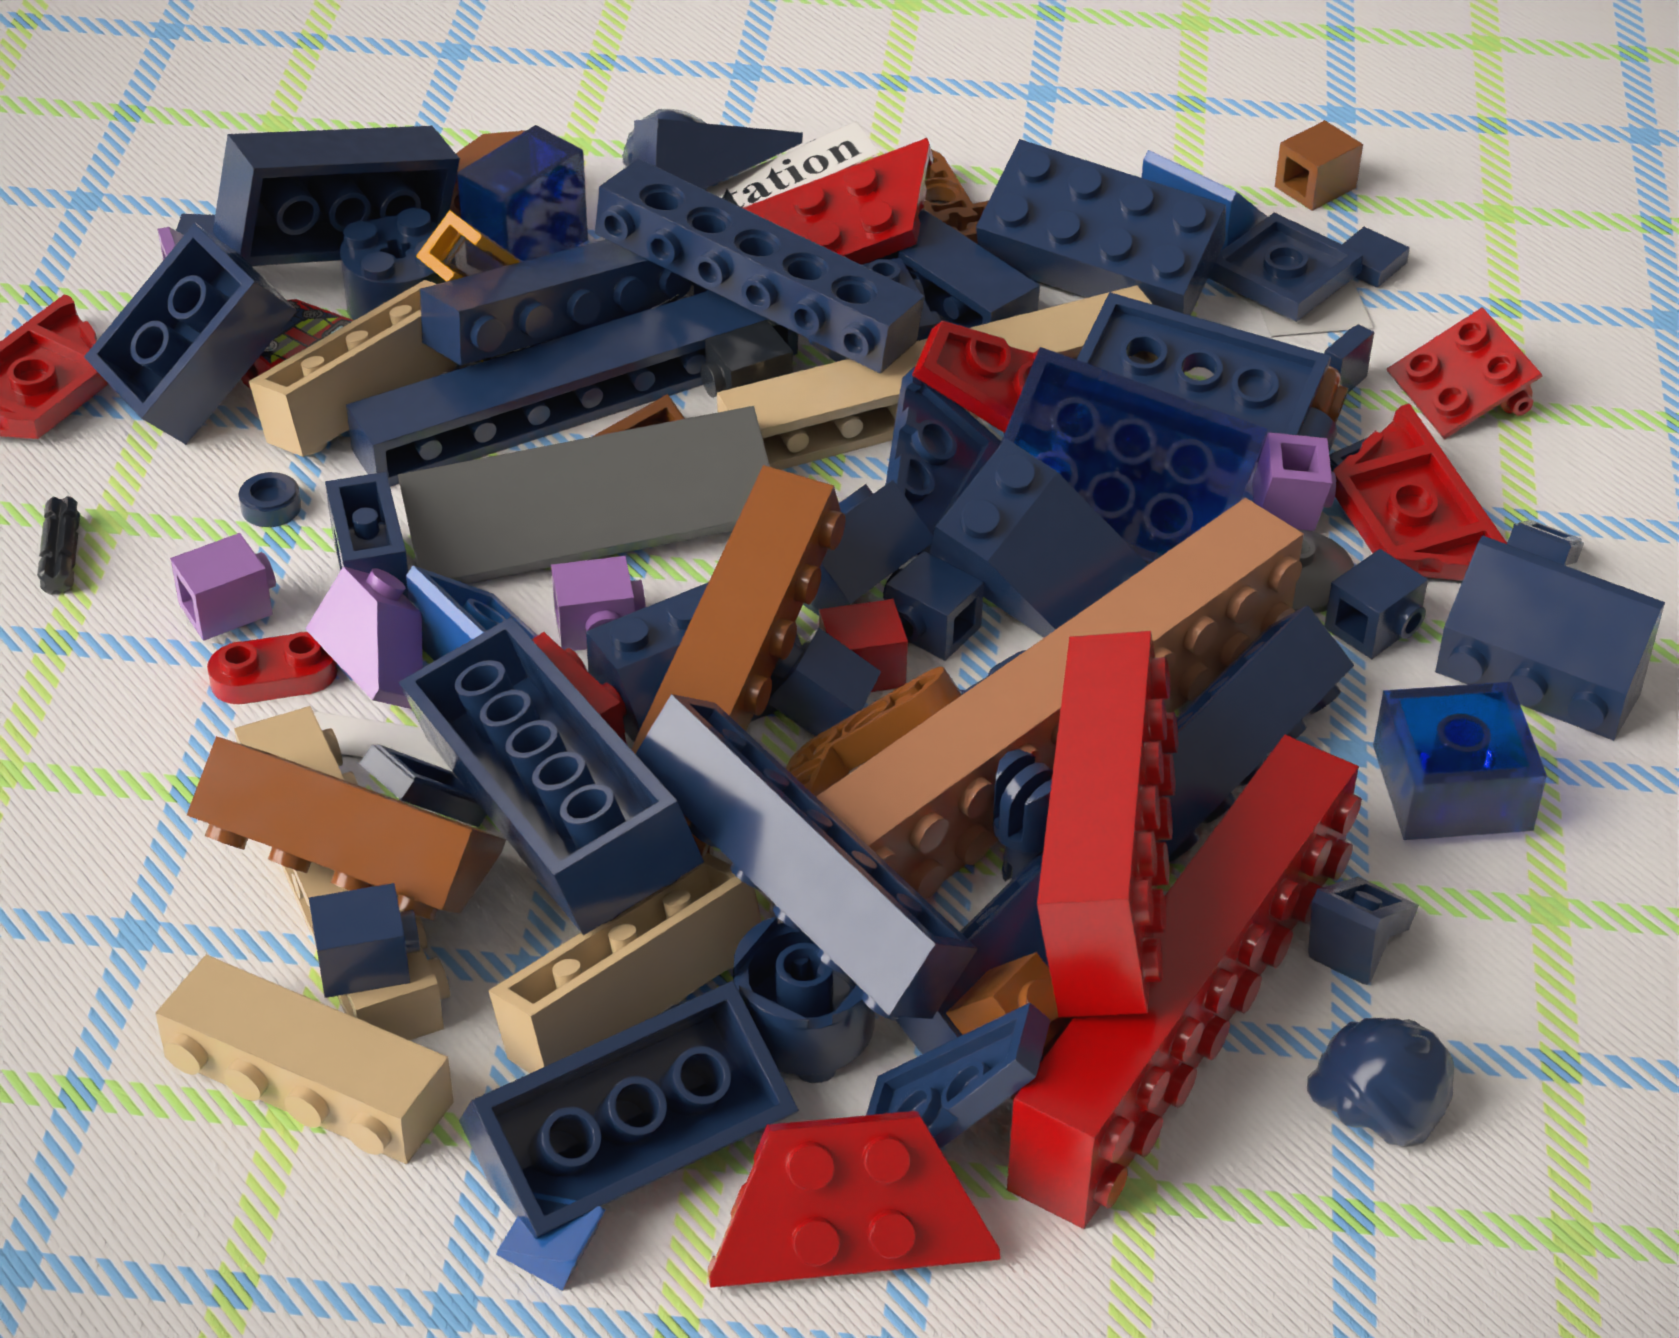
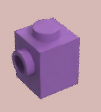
[1252,433,1336,531]
[170,533,276,641]
[551,556,646,651]

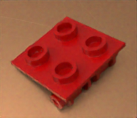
[1386,307,1543,440]

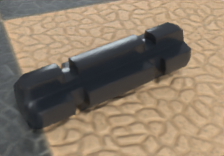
[37,496,80,594]

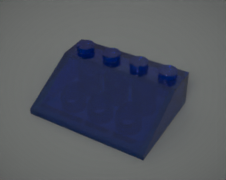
[1000,347,1268,565]

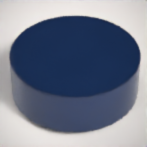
[238,472,301,527]

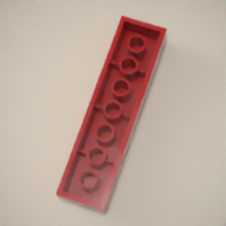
[1006,735,1362,1229]

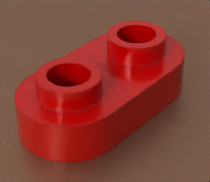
[207,632,338,704]

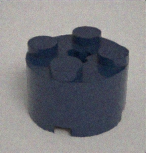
[340,208,455,320]
[733,916,875,1083]

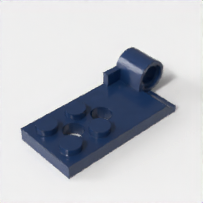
[1068,292,1337,463]

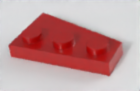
[912,321,1091,466]

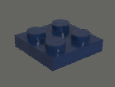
[1208,212,1363,322]

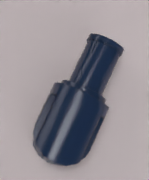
[993,749,1053,882]

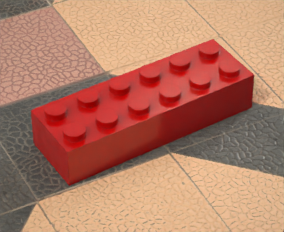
[1037,631,1178,1017]

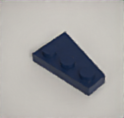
[885,366,1003,555]
[866,1003,1050,1149]

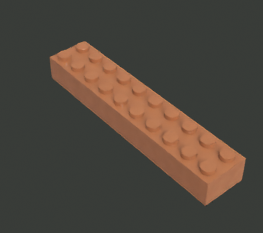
[817,497,1304,900]

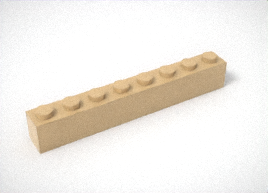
[717,285,1158,470]

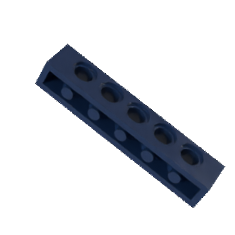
[595,158,925,374]

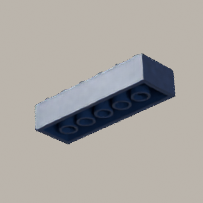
[399,617,704,936]

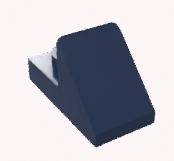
[1308,877,1419,985]

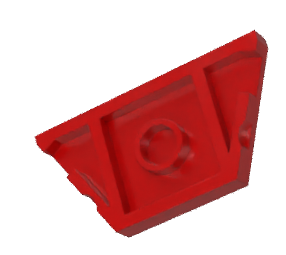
[743,138,934,265]
[0,294,109,439]
[1333,403,1507,581]
[707,1111,1000,1288]

